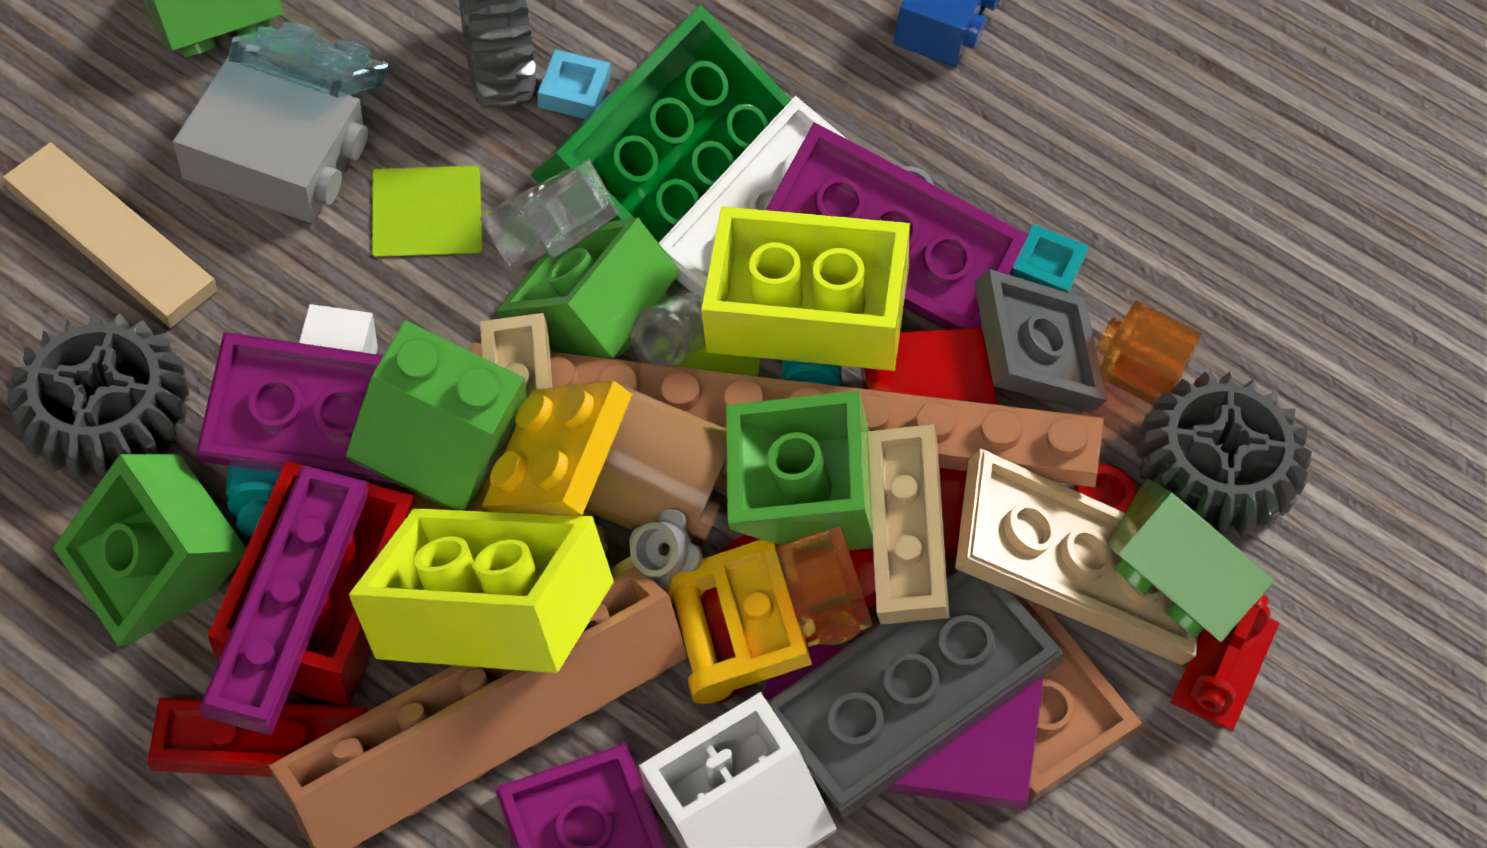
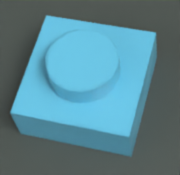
[538,49,611,119]

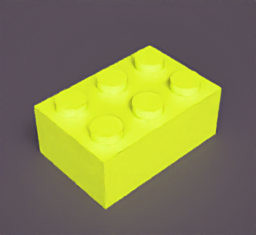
[701,206,910,371]
[349,508,614,673]

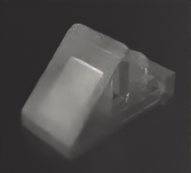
[480,159,619,271]

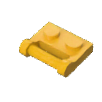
[663,539,812,704]

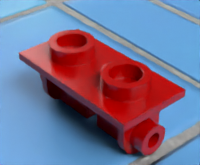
[1170,594,1280,732]

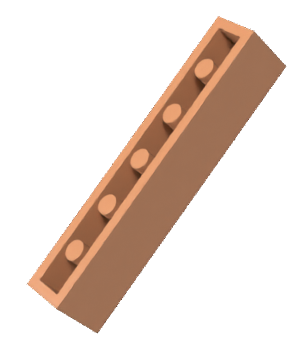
[269,566,688,848]

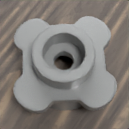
[629,509,702,589]

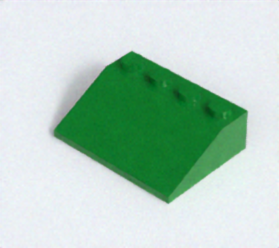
[530,4,791,288]

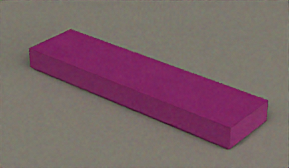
[199,465,369,736]

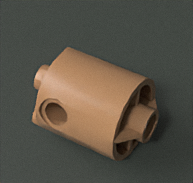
[584,384,727,549]

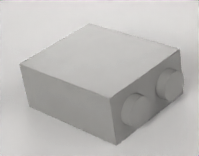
[173,54,368,224]

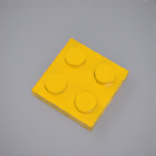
[482,380,633,516]

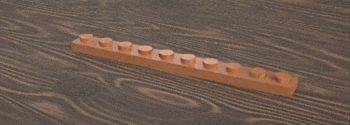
[471,343,1104,487]

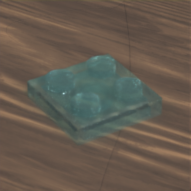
[228,22,388,98]

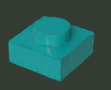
[1010,224,1089,293]

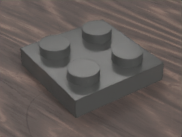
[974,269,1107,413]

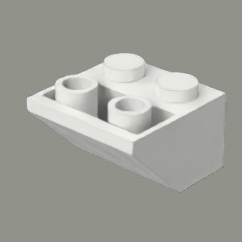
[639,692,837,848]

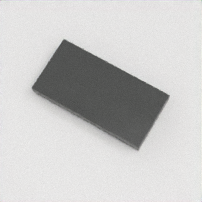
[768,570,1064,821]

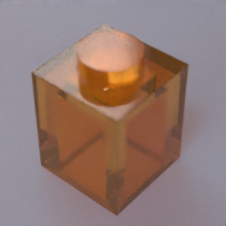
[1096,300,1202,405]
[775,526,873,647]

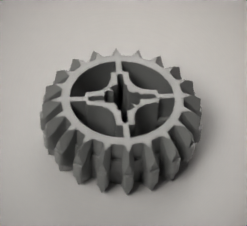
[459,0,536,109]
[7,312,190,480]
[1136,371,1312,537]

